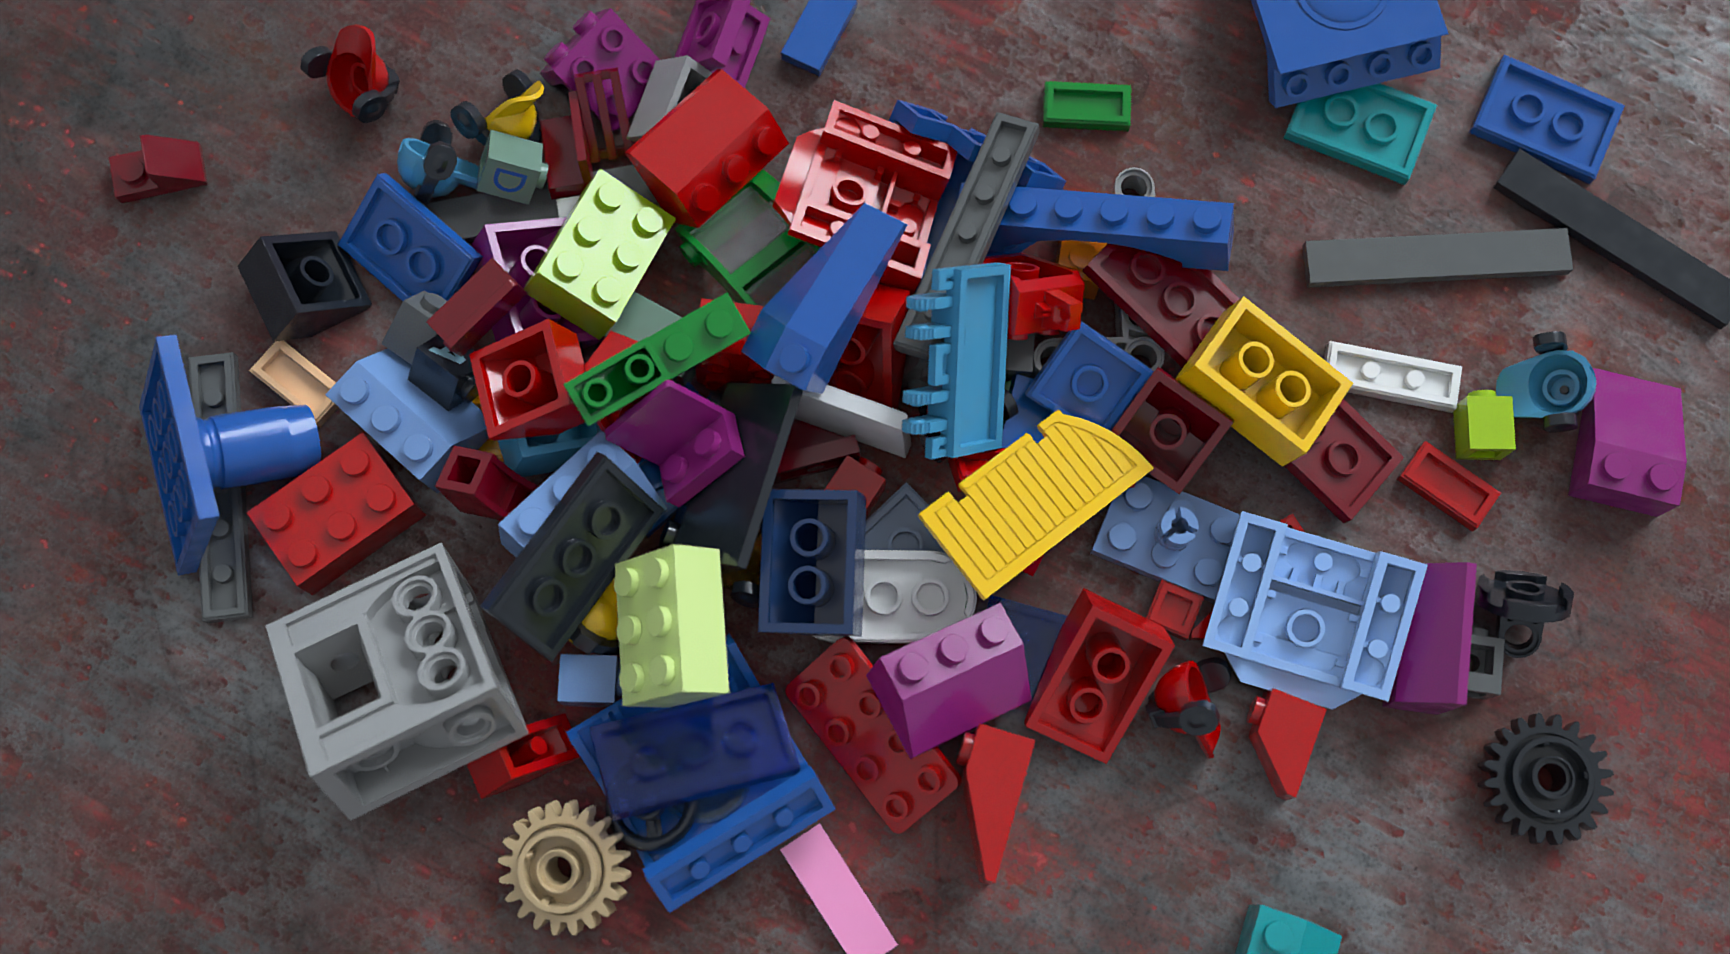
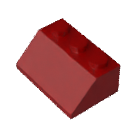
[625,68,789,229]

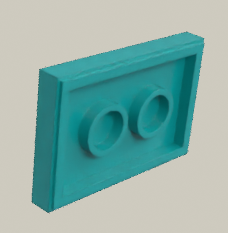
[1283,83,1437,185]

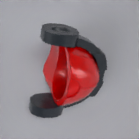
[300,25,400,123]
[1145,657,1232,759]

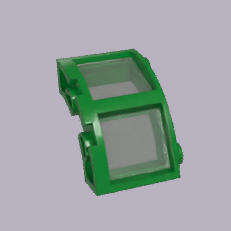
[675,169,821,306]

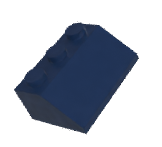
[758,489,866,637]

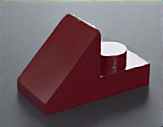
[109,134,208,204]

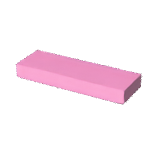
[780,823,898,954]

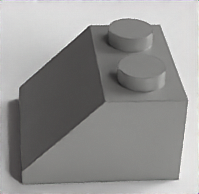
[627,55,712,143]

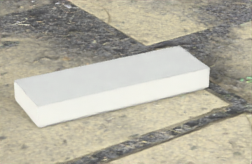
[1324,341,1462,413]

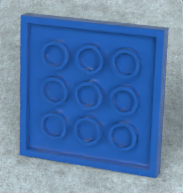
[139,335,321,576]

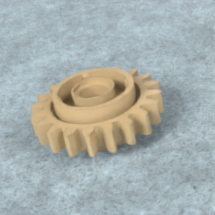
[498,799,632,935]

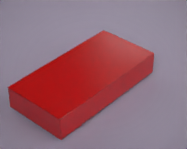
[1397,441,1501,532]

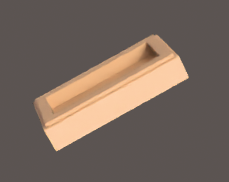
[249,341,339,428]

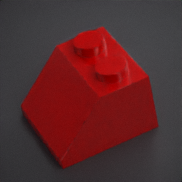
[469,318,585,441]

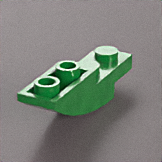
[563,292,751,426]

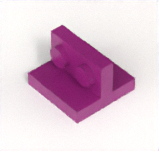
[674,0,771,88]

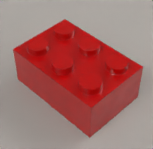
[247,432,426,596]

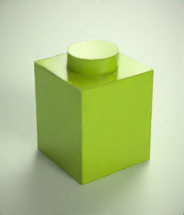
[1453,390,1516,460]

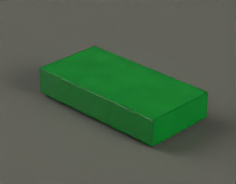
[1043,81,1131,131]

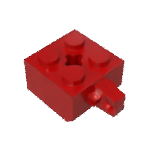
[983,253,1085,340]

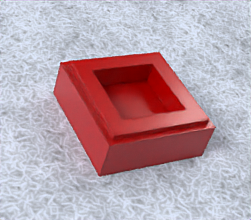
[1145,579,1204,641]

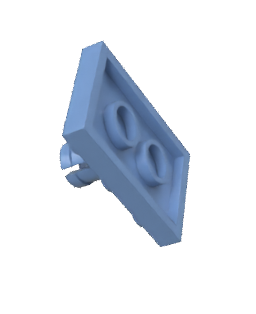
[1090,476,1240,604]

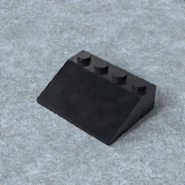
[659,382,803,574]

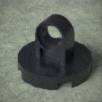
[1475,570,1574,658]

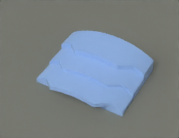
[1202,511,1428,709]

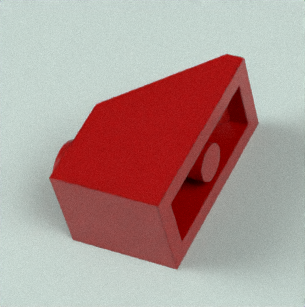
[1246,688,1327,800]
[466,713,580,799]

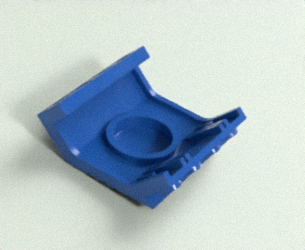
[1251,0,1449,108]

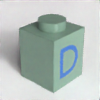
[477,130,548,205]

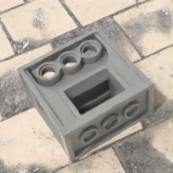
[266,542,529,821]

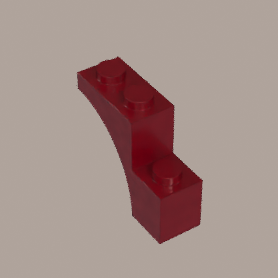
[435,446,539,522]

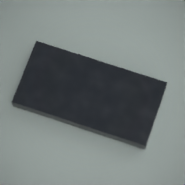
[480,452,664,662]

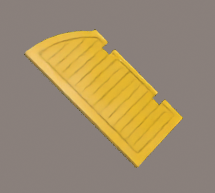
[918,410,1154,601]

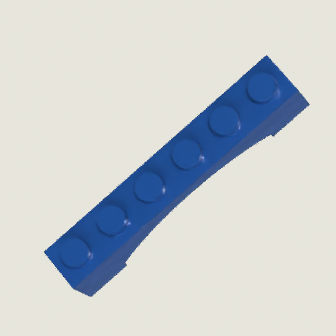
[958,182,1234,271]

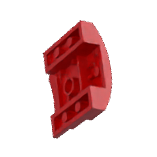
[772,100,957,295]

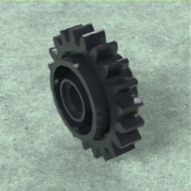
[1477,713,1614,845]

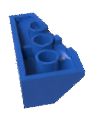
[741,203,908,394]

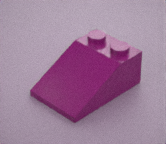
[1568,368,1687,517]

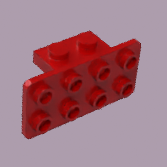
[785,636,962,834]

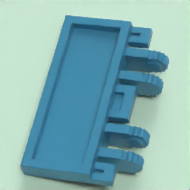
[902,262,1011,459]

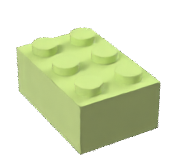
[614,544,729,708]

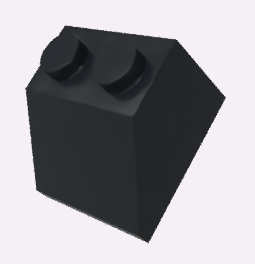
[237,231,372,342]

